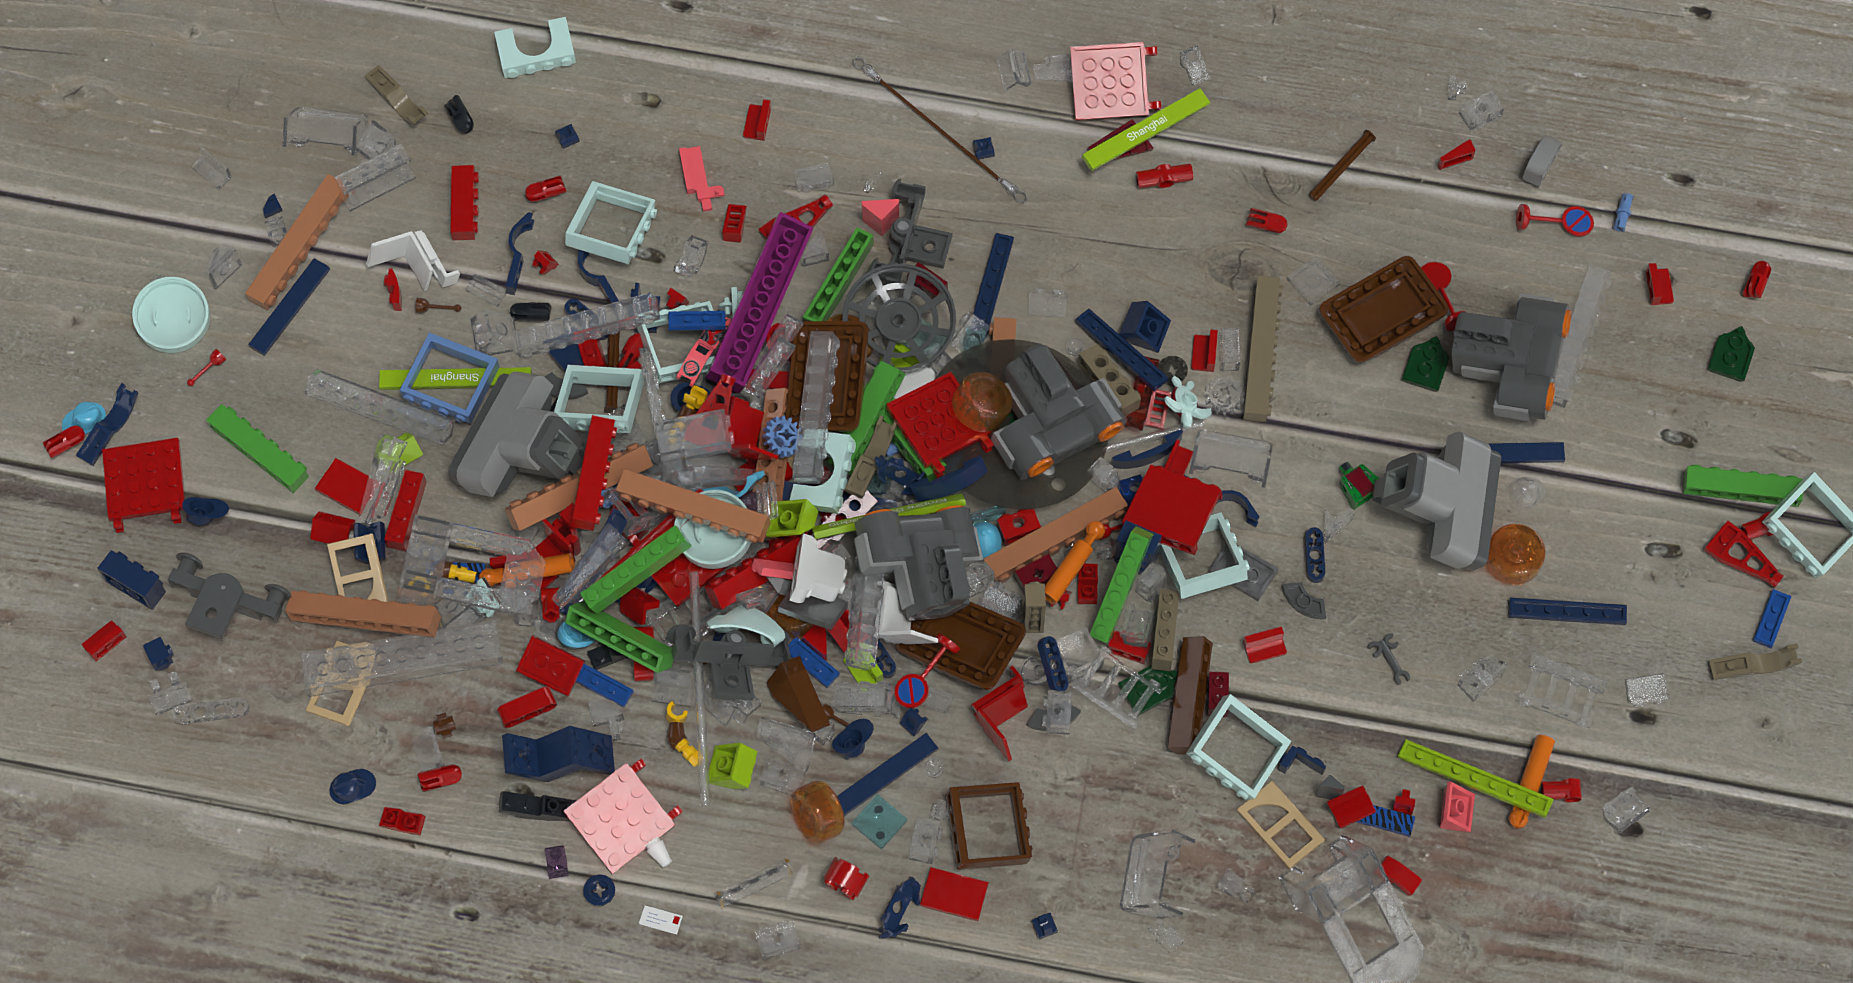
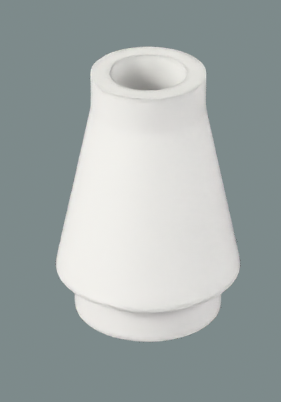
[645,837,672,868]

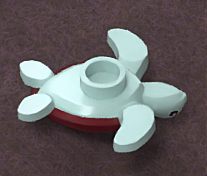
[1164,376,1212,428]

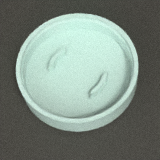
[132,277,210,353]
[674,490,752,569]

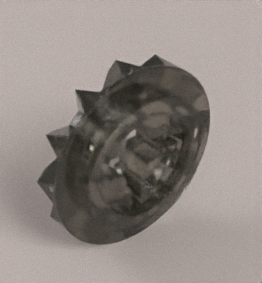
[1158,356,1188,384]

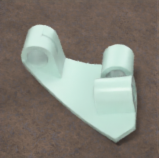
[707,605,785,647]

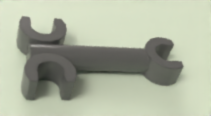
[1368,633,1410,686]

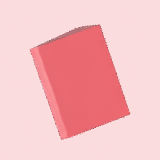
[862,199,900,236]
[1440,782,1475,832]

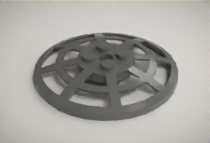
[842,264,956,372]

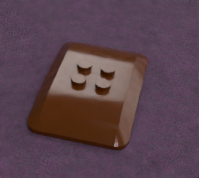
[1319,256,1448,363]
[785,321,868,432]
[895,601,1026,690]

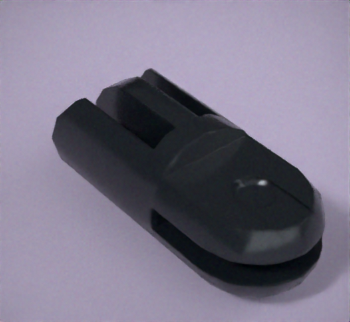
[444,95,474,133]
[510,302,552,321]

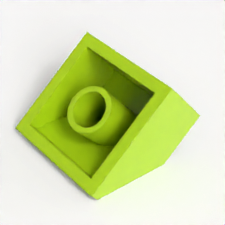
[766,499,819,537]
[706,743,758,789]

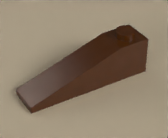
[766,656,830,732]

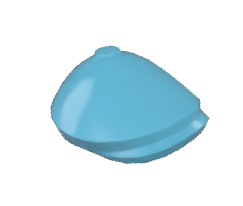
[973,522,1002,559]
[557,622,595,649]

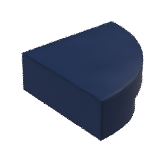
[263,193,283,218]

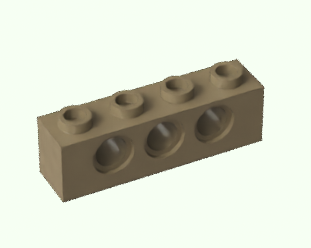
[1077,344,1141,416]
[1023,582,1046,633]
[1151,589,1179,671]

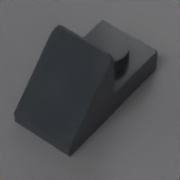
[587,645,629,670]

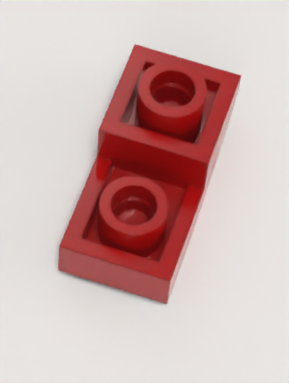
[384,268,402,311]
[1078,563,1098,604]
[379,807,426,835]
[1376,856,1422,896]

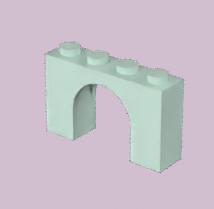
[494,17,576,78]
[790,429,856,514]

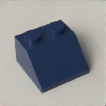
[1119,301,1171,353]

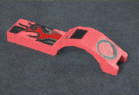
[676,317,731,387]

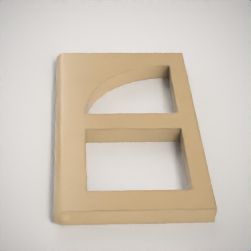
[327,533,389,602]
[306,641,380,727]
[1237,781,1325,870]

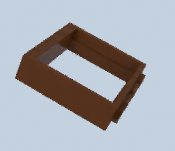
[946,782,1033,870]

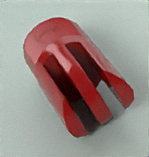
[525,175,567,202]
[1246,208,1288,233]
[1743,261,1771,298]
[617,333,644,368]
[43,425,85,458]
[417,764,462,792]

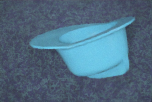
[62,402,106,435]

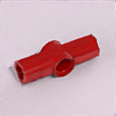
[1136,164,1194,188]

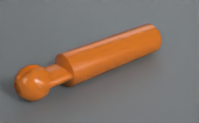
[1045,521,1105,604]
[479,553,575,587]
[1509,735,1555,828]

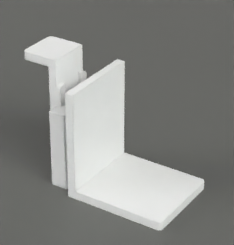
[366,230,460,291]
[873,581,938,644]

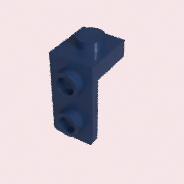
[1279,745,1326,775]

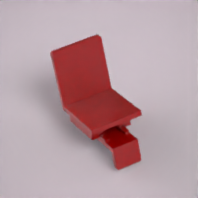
[717,396,778,460]
[528,503,582,591]
[971,666,1028,761]

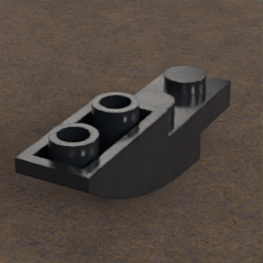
[499,791,577,821]

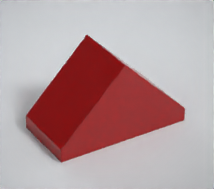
[803,625,827,661]

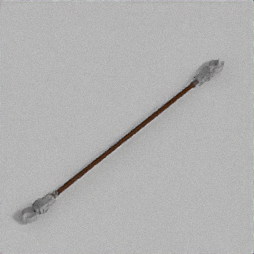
[852,56,1028,204]

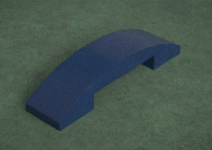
[1111,429,1183,469]
[910,455,988,501]

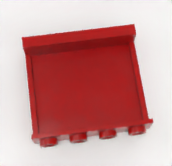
[1122,464,1222,556]

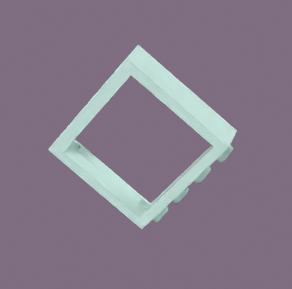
[565,181,657,264]
[636,301,720,384]
[554,365,644,433]
[1762,472,1853,578]
[1160,512,1250,599]
[1186,694,1291,800]

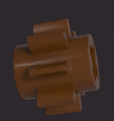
[433,712,456,739]

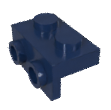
[354,521,386,564]

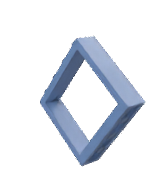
[400,333,500,424]

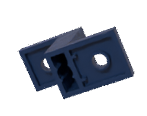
[502,726,615,782]

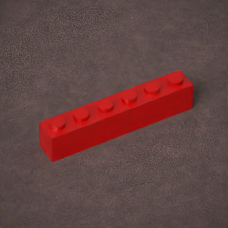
[570,415,617,531]
[704,532,808,609]

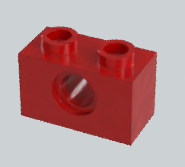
[997,507,1041,546]

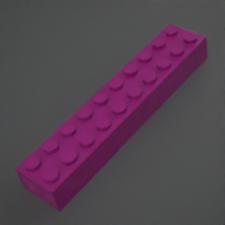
[705,212,814,393]

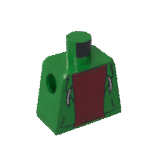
[1339,462,1380,510]

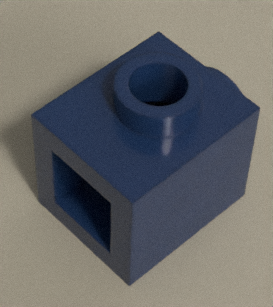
[143,637,174,671]

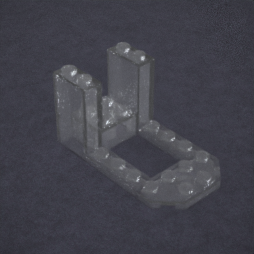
[639,347,737,488]
[395,514,546,615]
[1278,835,1425,983]

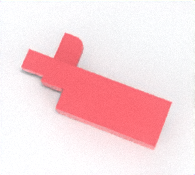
[679,146,725,212]
[751,558,794,580]

